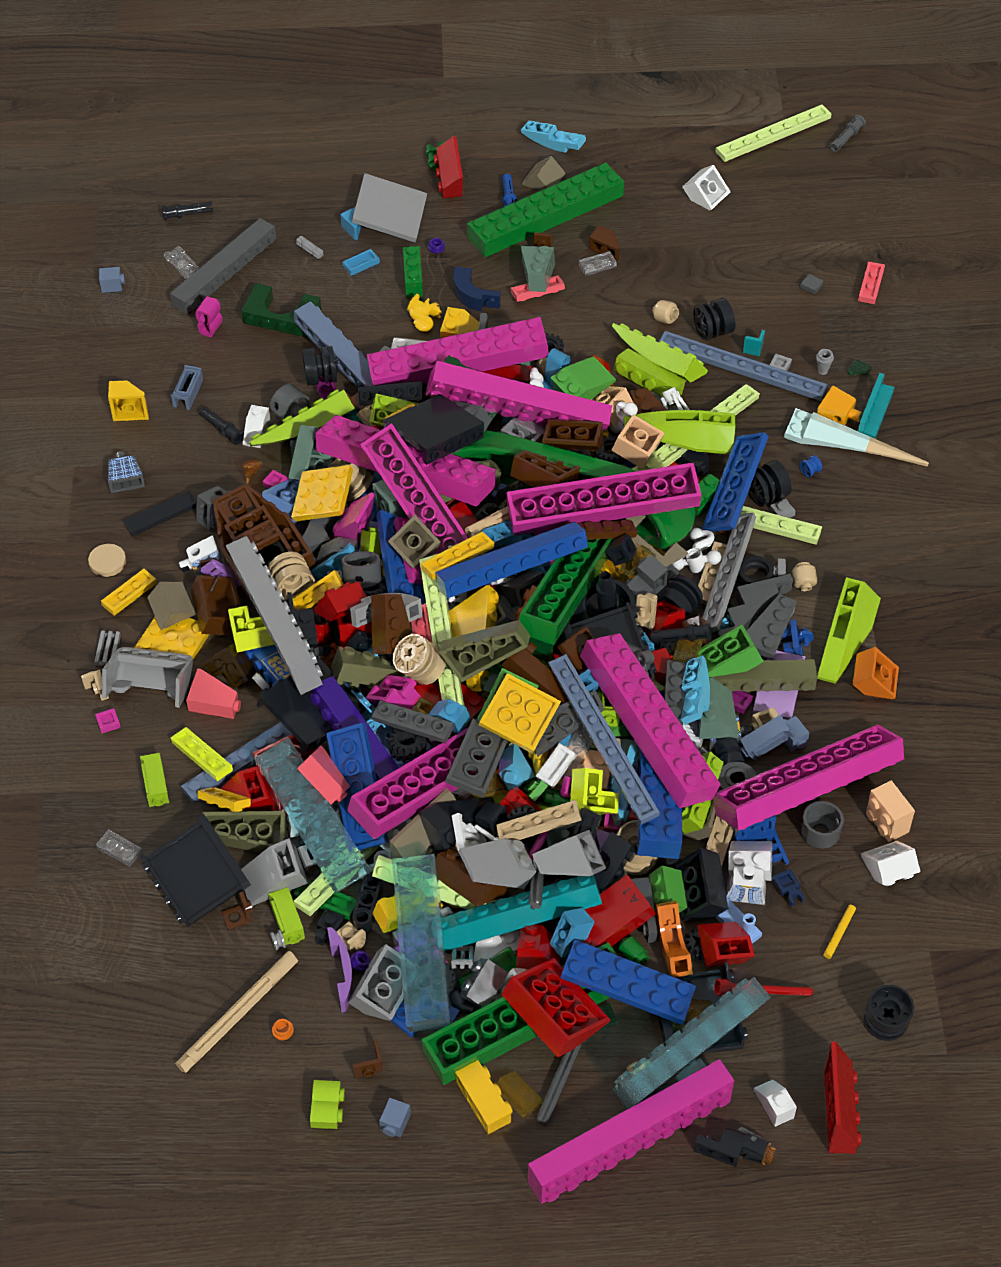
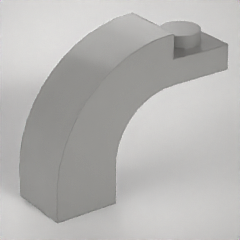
[350,593,422,628]

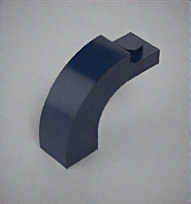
[453,267,501,311]

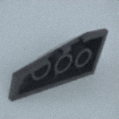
[418,797,495,851]

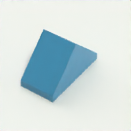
[340,207,361,240]

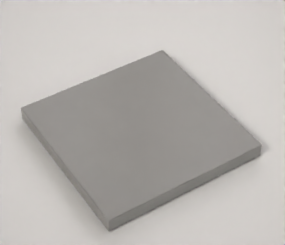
[352,173,427,242]

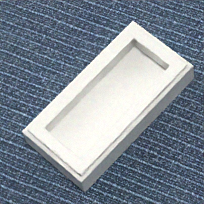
[536,743,577,788]

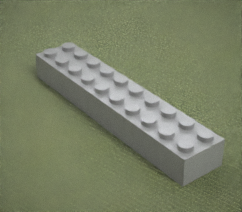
[226,536,323,695]

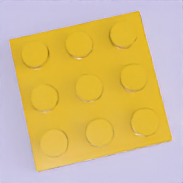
[291,465,354,521]
[134,617,210,659]
[479,673,561,754]

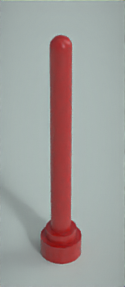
[714,979,813,996]

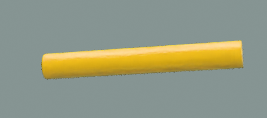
[823,905,856,959]

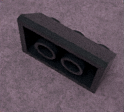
[673,848,729,922]

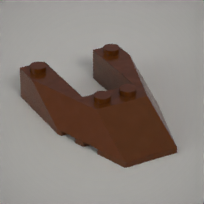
[213,483,316,601]

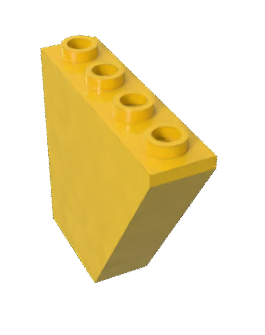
[449,585,499,637]

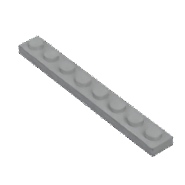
[702,512,757,631]

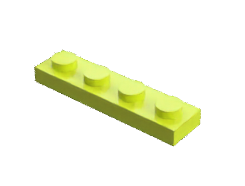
[170,727,233,781]

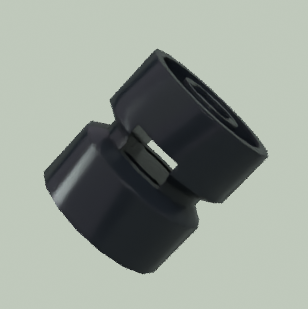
[713,737,746,766]

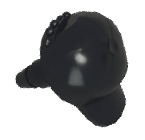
[569,571,639,625]

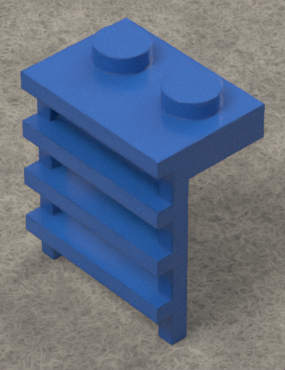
[733,815,789,865]

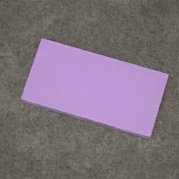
[753,650,806,720]

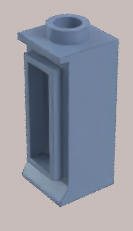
[171,365,203,410]
[740,714,795,761]

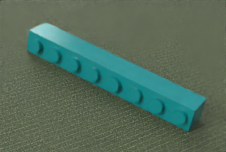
[431,875,602,953]

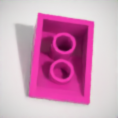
[332,492,375,543]

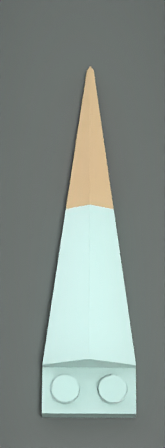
[784,408,929,466]

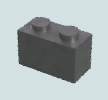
[459,958,508,1009]

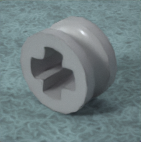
[270,930,286,951]

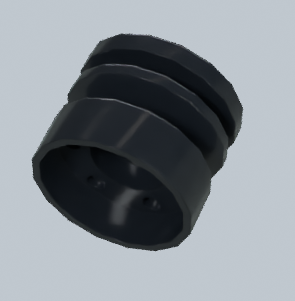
[693,298,736,341]
[302,346,338,386]
[748,460,792,507]
[656,574,703,620]
[863,985,915,1041]

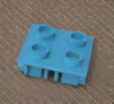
[351,690,386,731]

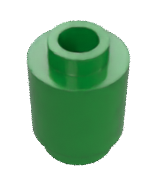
[618,936,649,965]

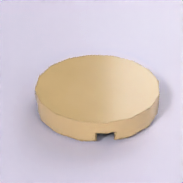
[88,544,126,577]

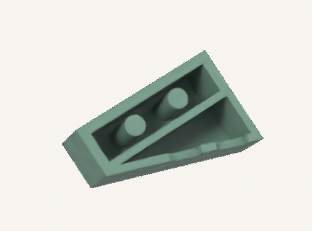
[521,246,555,292]

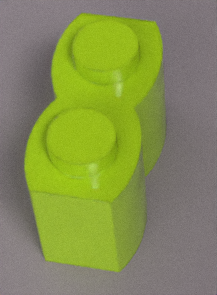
[310,1080,345,1129]

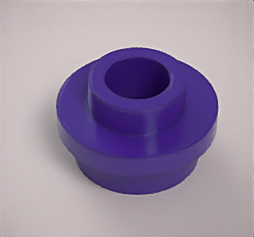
[428,238,445,253]
[350,951,370,972]

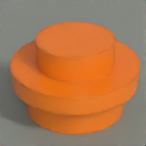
[272,1019,294,1040]

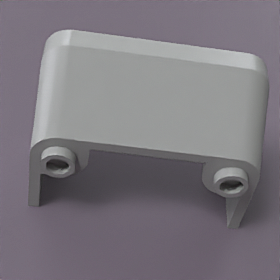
[102,647,193,708]

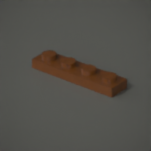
[559,520,637,539]

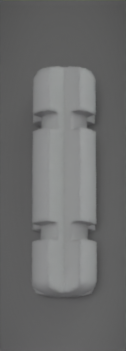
[296,236,324,259]

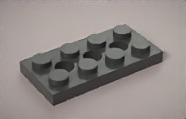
[445,718,508,798]

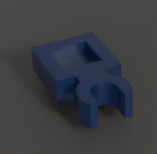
[772,869,804,907]

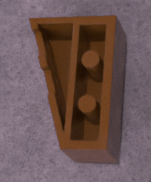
[510,450,580,488]

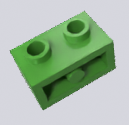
[649,865,687,913]

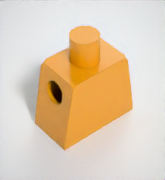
[817,386,862,426]

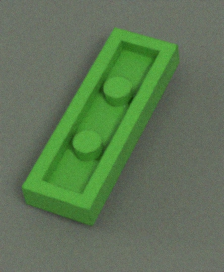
[523,779,548,801]

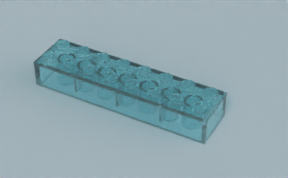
[254,738,371,893]
[392,854,452,1032]
[612,977,771,1109]

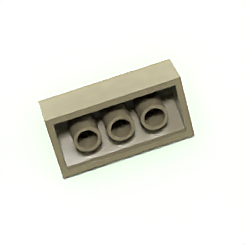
[390,788,457,869]

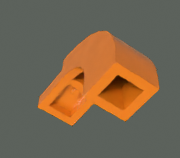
[656,901,693,978]

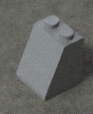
[532,830,606,876]

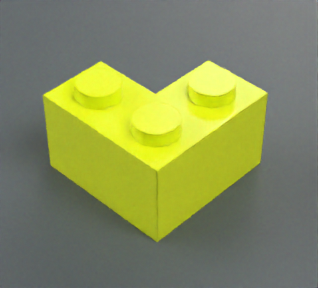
[228,606,274,652]
[570,768,619,814]

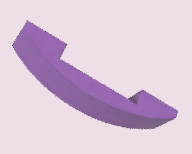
[327,927,353,1012]

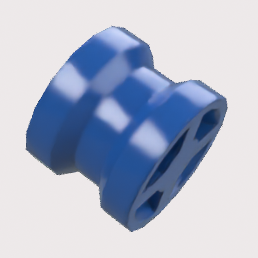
[800,455,822,478]

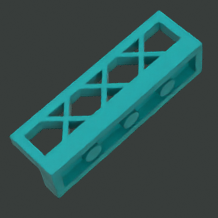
[858,373,895,439]

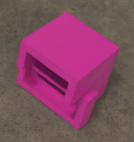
[366,675,421,710]

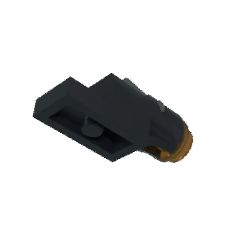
[694,1127,776,1167]

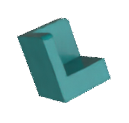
[743,330,765,356]

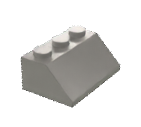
[347,944,421,1021]

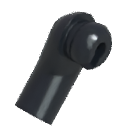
[449,988,476,1014]

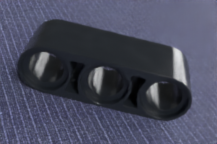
[353,872,383,934]

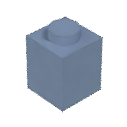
[99,267,125,293]
[783,716,809,752]
[379,1098,411,1138]

